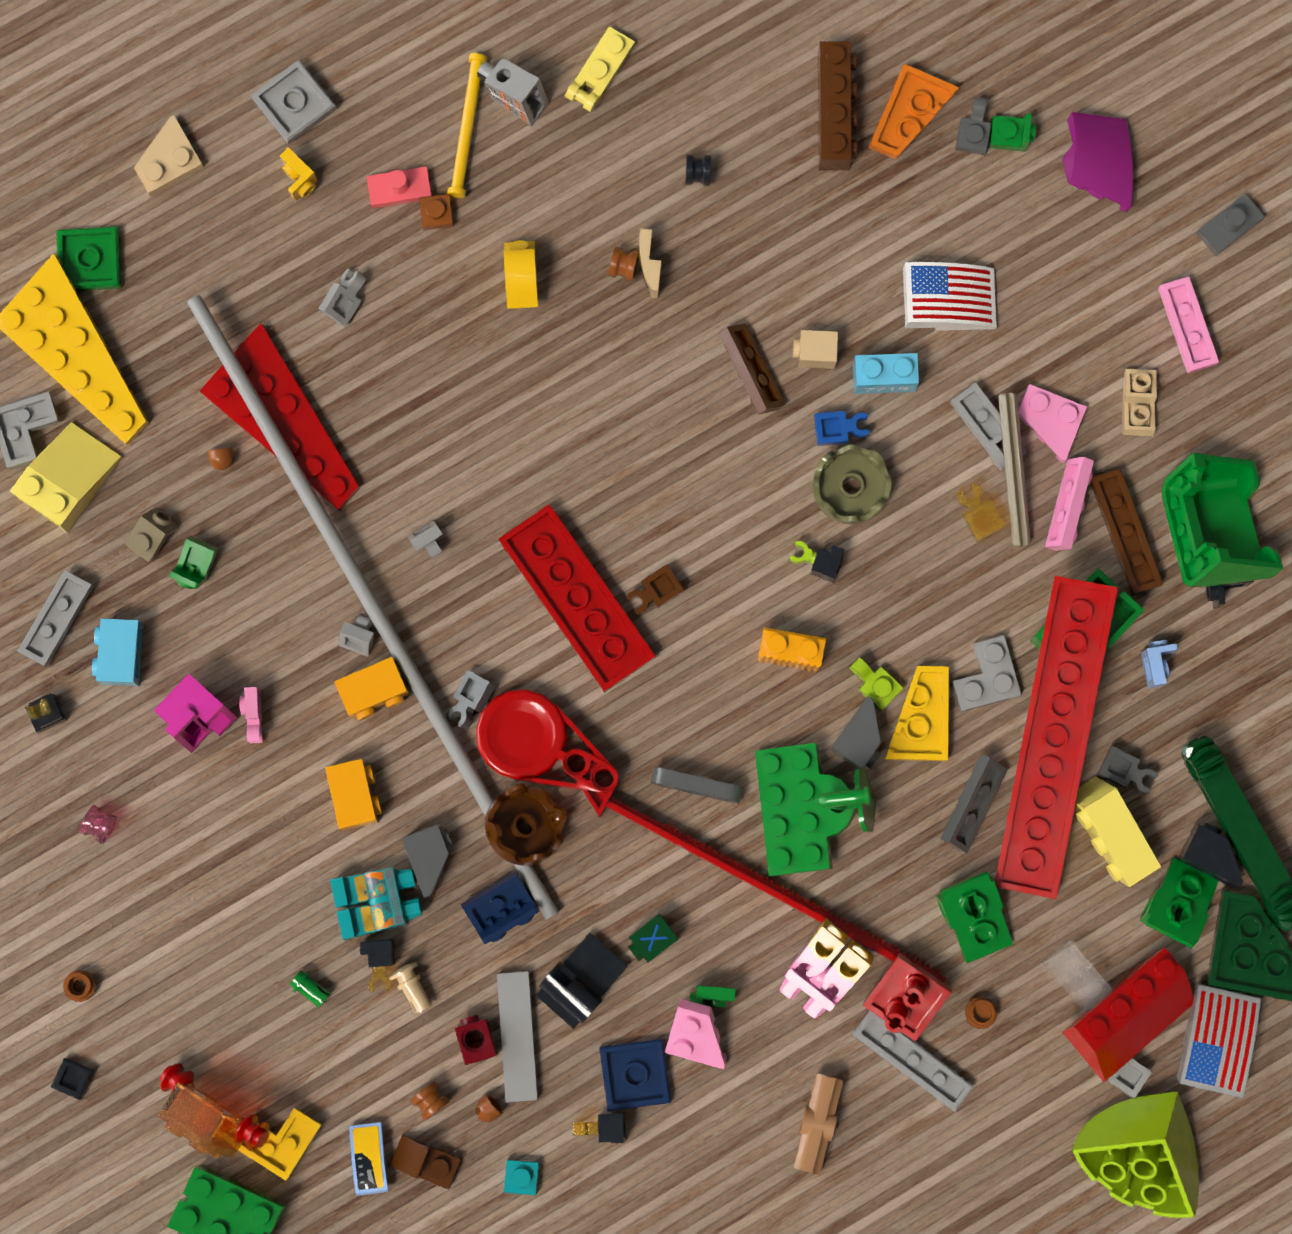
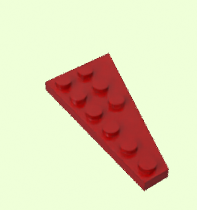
[200,323,360,512]

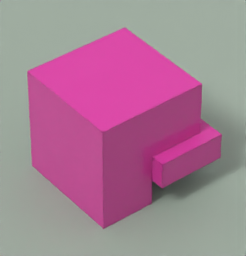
[154,673,237,753]

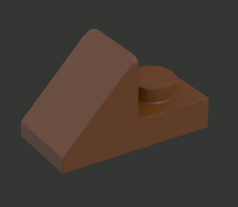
[390,1135,461,1190]

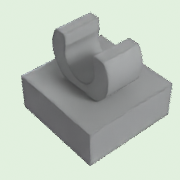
[407,520,443,558]
[339,615,374,657]

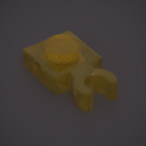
[956,483,1005,542]

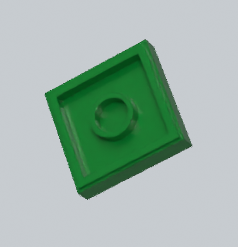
[56,227,121,291]

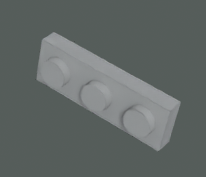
[17,570,94,668]

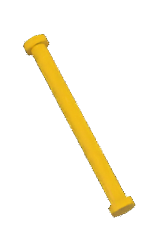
[447,53,487,199]

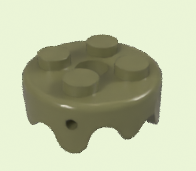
[812,445,891,525]

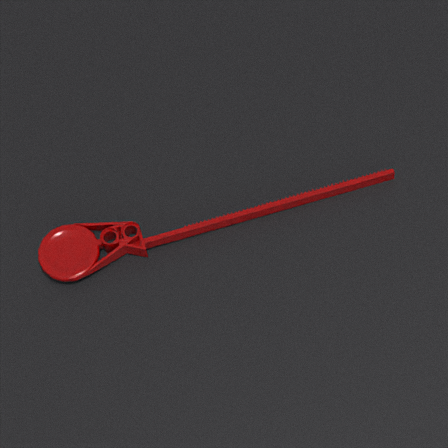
[476,689,946,983]

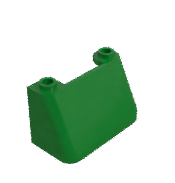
[1161,453,1283,588]

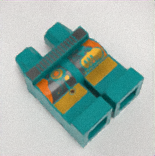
[330,867,423,940]

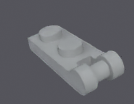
[950,383,1027,471]

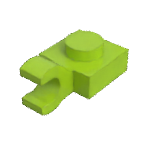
[849,657,903,711]

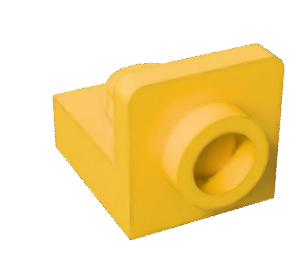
[280,147,318,201]

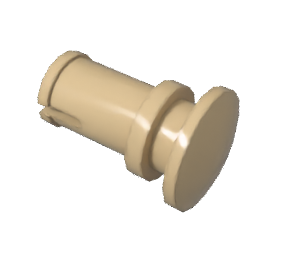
[389,962,432,1014]

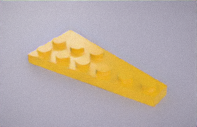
[0,253,149,445]

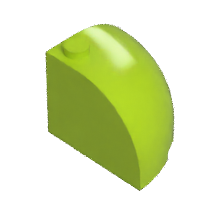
[1072,1092,1199,1218]

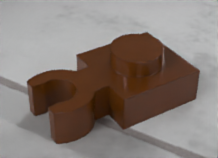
[626,565,684,616]

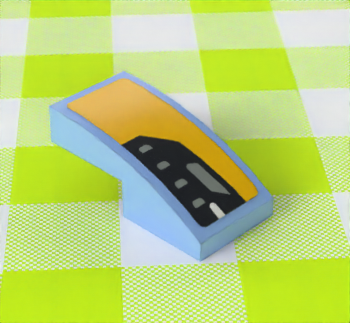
[349,1122,388,1196]

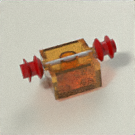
[157,1063,270,1159]

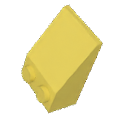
[10,422,122,533]

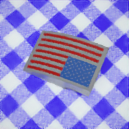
[1177,983,1261,1098]

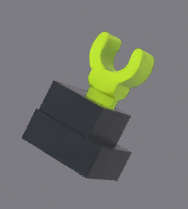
[790,541,845,583]

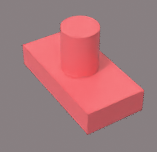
[366,166,432,209]

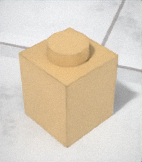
[792,330,838,369]

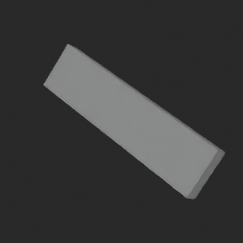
[497,971,538,1102]
[851,1011,974,1112]

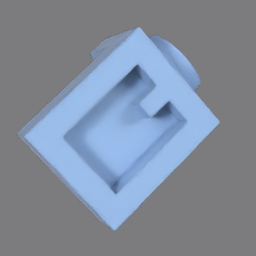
[1141,640,1178,689]

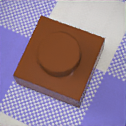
[419,194,454,230]

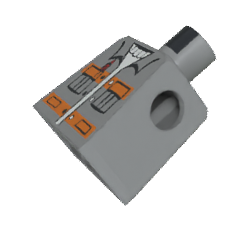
[477,59,549,127]

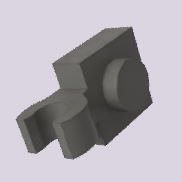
[955,97,992,156]

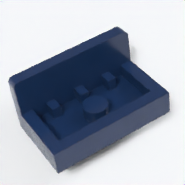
[461,871,539,944]

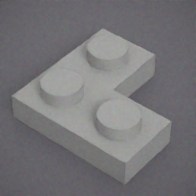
[0,392,60,471]
[951,635,1021,712]

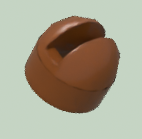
[207,448,233,470]
[475,1094,503,1122]

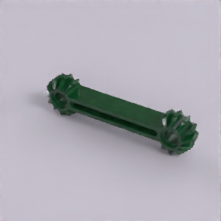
[1181,735,1292,932]

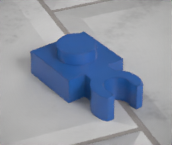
[814,411,870,446]

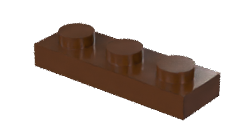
[719,323,786,415]

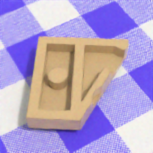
[134,115,204,197]

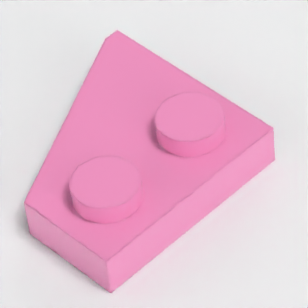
[665,999,727,1069]

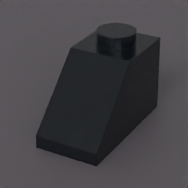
[1177,823,1243,889]

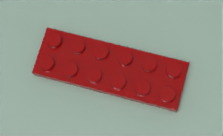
[498,504,656,693]

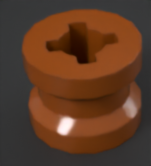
[608,246,639,282]
[409,1081,450,1121]

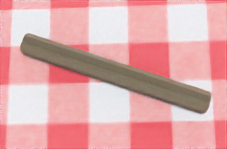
[998,392,1031,547]

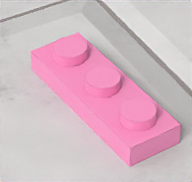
[1158,277,1219,374]
[1045,457,1094,551]

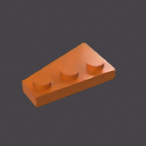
[868,63,960,160]

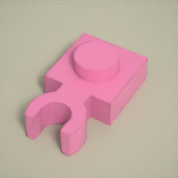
[239,687,263,744]

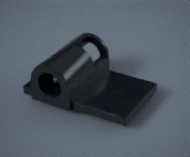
[535,933,628,1029]

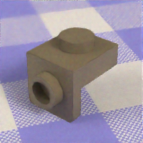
[125,508,179,562]

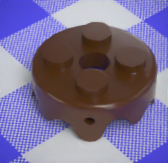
[485,783,567,866]

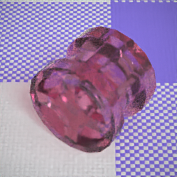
[79,805,117,844]

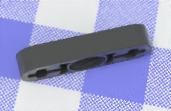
[651,767,743,804]

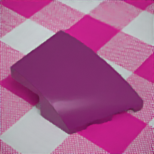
[1062,112,1133,212]

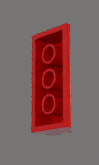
[1062,947,1194,1083]

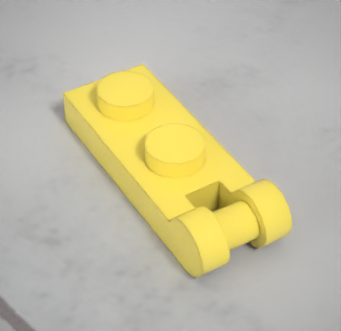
[565,27,635,112]

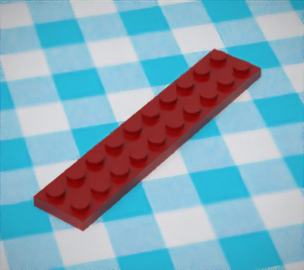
[995,575,1118,899]

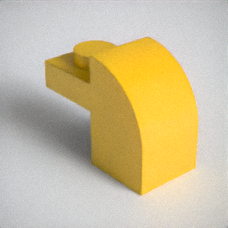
[504,240,538,309]

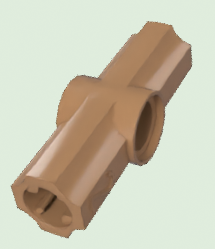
[793,1073,844,1175]

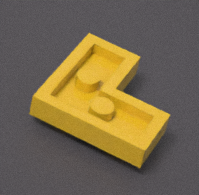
[232,1108,322,1181]

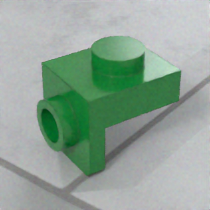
[169,536,218,589]

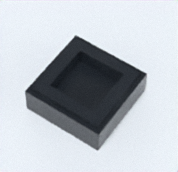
[51,1058,95,1100]

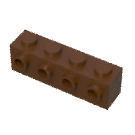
[818,41,857,171]

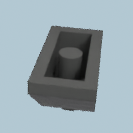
[830,696,881,769]
[402,824,453,899]

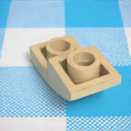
[1122,369,1157,436]

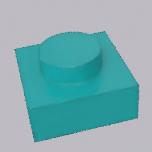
[504,1160,539,1195]

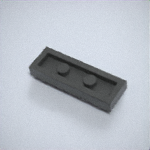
[940,754,1008,854]

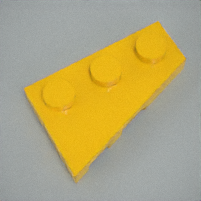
[884,666,949,761]

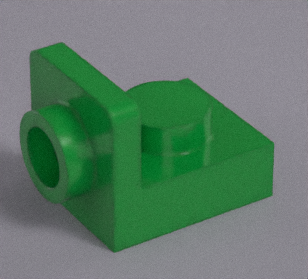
[989,113,1036,152]
[689,986,736,1008]

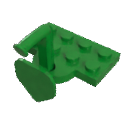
[755,743,876,876]

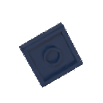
[599,1039,671,1112]

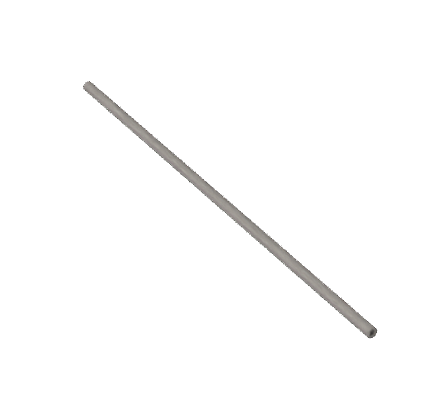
[187,295,559,920]

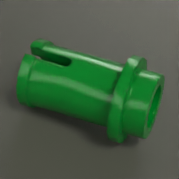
[289,970,331,1009]

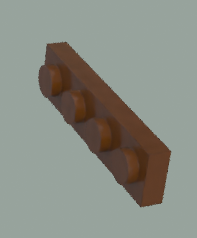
[1090,468,1163,596]

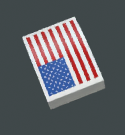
[903,262,997,331]

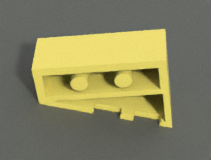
[1074,776,1161,887]

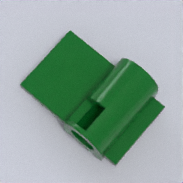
[1140,858,1218,948]
[936,871,1013,963]

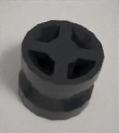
[685,154,711,186]

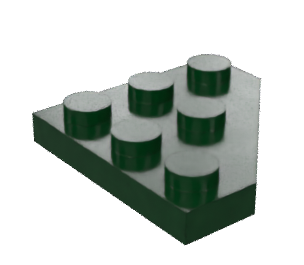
[1206,891,1292,1002]

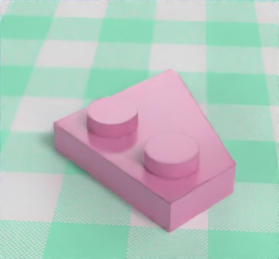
[1018,384,1087,463]

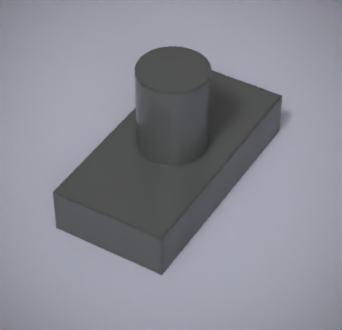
[1196,194,1265,257]

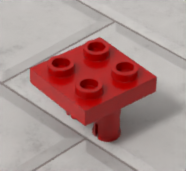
[863,953,952,1042]

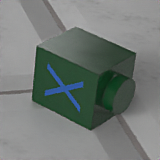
[628,914,678,963]

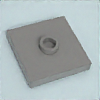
[250,60,337,145]

